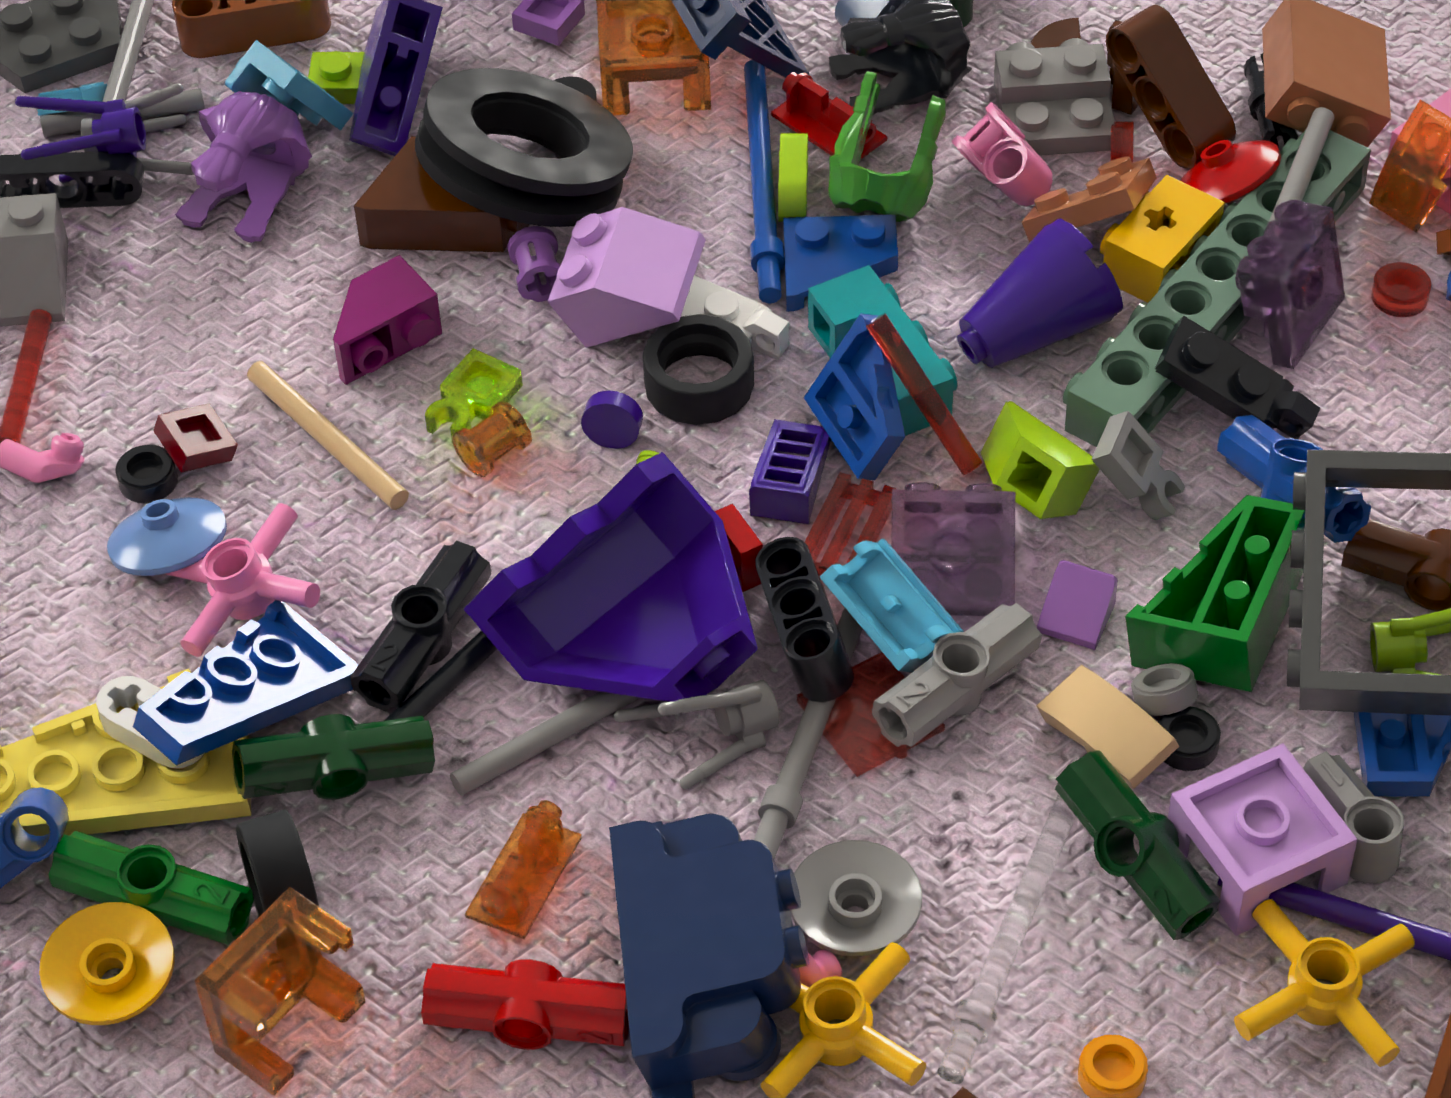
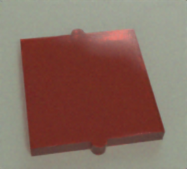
[797,652,945,777]

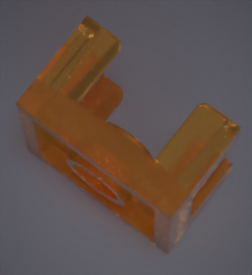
[596,0,711,116]
[195,887,366,1096]

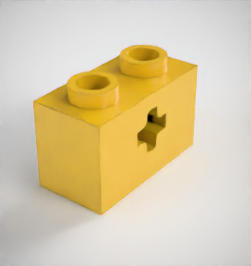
[1100,175,1225,303]

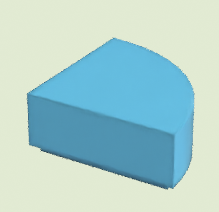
[37,82,107,116]

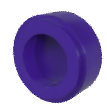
[581,390,643,449]

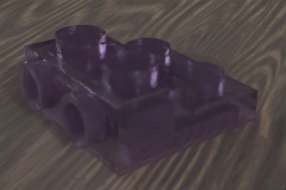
[1235,199,1345,369]
[891,482,1016,616]

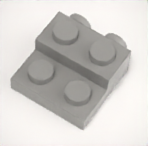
[994,38,1118,155]

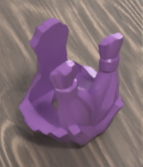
[175,91,312,243]

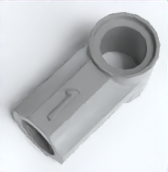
[1303,751,1404,883]

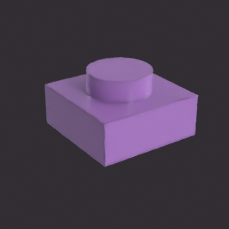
[512,0,585,46]

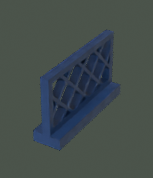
[671,0,809,78]

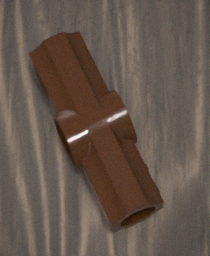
[1341,519,1451,611]

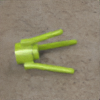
[1370,608,1451,675]

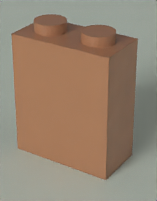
[1262,0,1391,147]

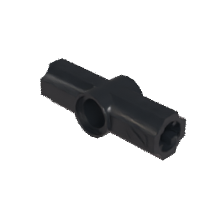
[350,540,491,712]

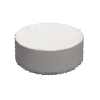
[1131,663,1198,716]

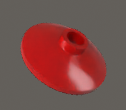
[1180,140,1282,204]

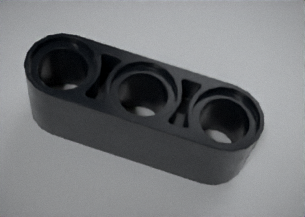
[755,537,854,702]

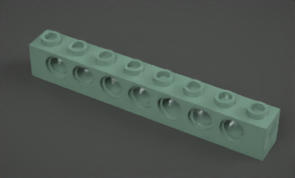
[1063,130,1371,447]

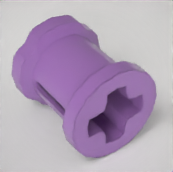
[507,226,561,302]

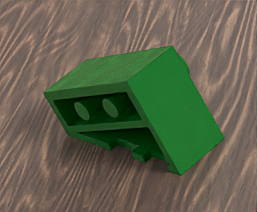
[1125,495,1305,692]

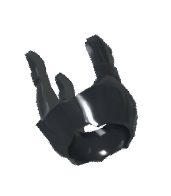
[829,0,972,115]

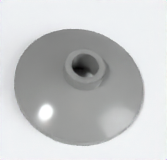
[791,840,922,956]

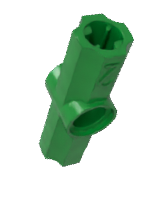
[48,831,254,945]

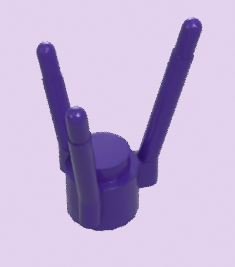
[15,96,147,183]

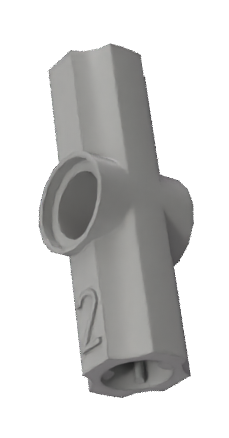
[872,603,1042,747]

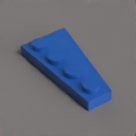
[133,600,359,766]

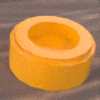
[1078,1035,1148,1098]

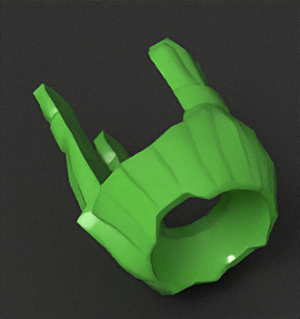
[828,71,946,222]

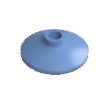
[107,497,227,576]

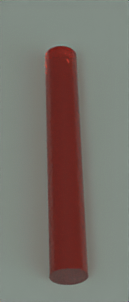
[0,309,52,444]
[865,313,983,475]

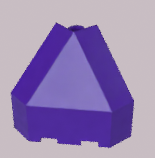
[464,452,758,702]

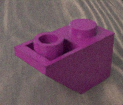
[333,255,442,385]

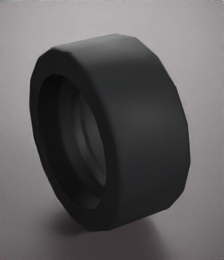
[642,314,754,425]
[236,810,322,945]

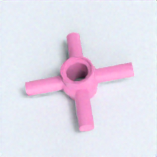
[166,503,320,657]

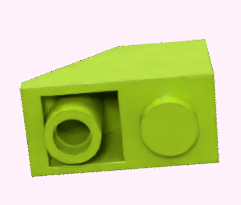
[980,401,1100,519]

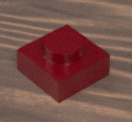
[153,403,238,473]

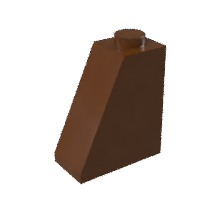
[354,136,530,252]

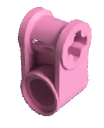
[952,102,1053,206]

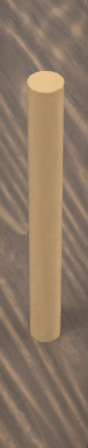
[247,361,409,510]

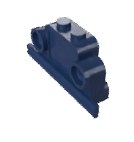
[609,814,809,1098]

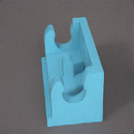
[819,539,964,673]

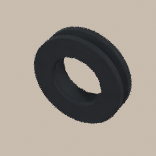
[415,68,633,227]

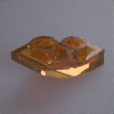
[1369,100,1451,233]

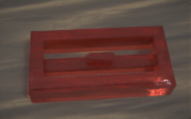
[805,472,896,576]

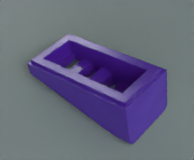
[749,419,831,524]

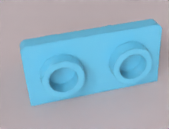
[225,40,354,130]

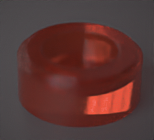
[1111,121,1134,163]
[1371,262,1432,317]

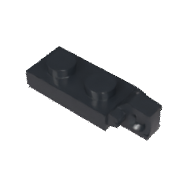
[1155,316,1320,439]

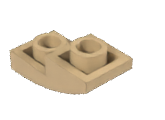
[1036,664,1179,789]

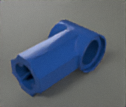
[0,787,69,889]

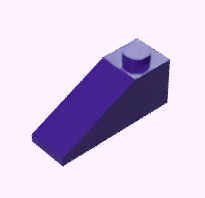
[349,0,443,156]

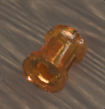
[452,402,532,477]

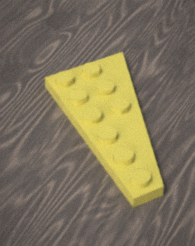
[0,668,251,837]

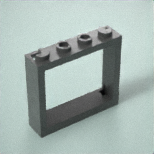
[1287,450,1451,716]

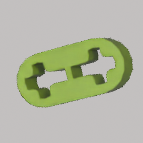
[778,133,808,222]

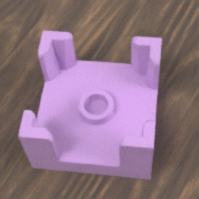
[1168,743,1357,936]

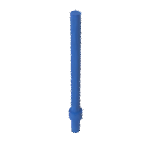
[744,60,785,304]

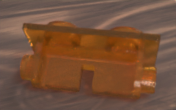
[465,800,582,939]

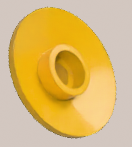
[39,902,175,1025]

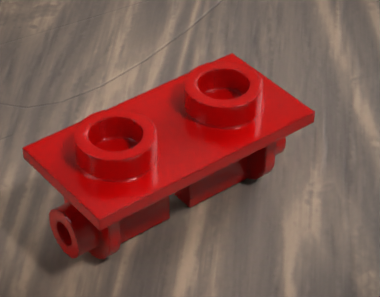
[771,72,887,160]

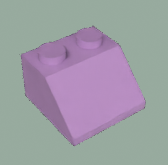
[548,207,706,348]

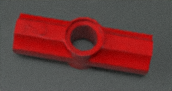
[421,959,630,1050]

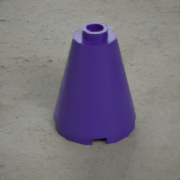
[957,219,1123,368]

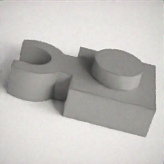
[1091,411,1185,520]

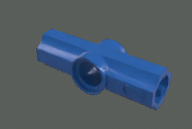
[1217,415,1371,543]

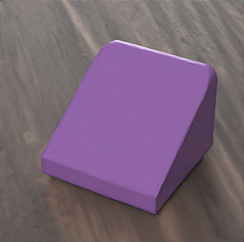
[1037,560,1118,650]

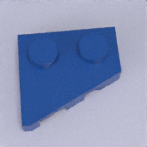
[783,215,898,312]
[804,313,905,480]
[1353,712,1451,797]

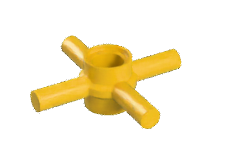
[1234,899,1415,1067]
[761,942,926,1098]

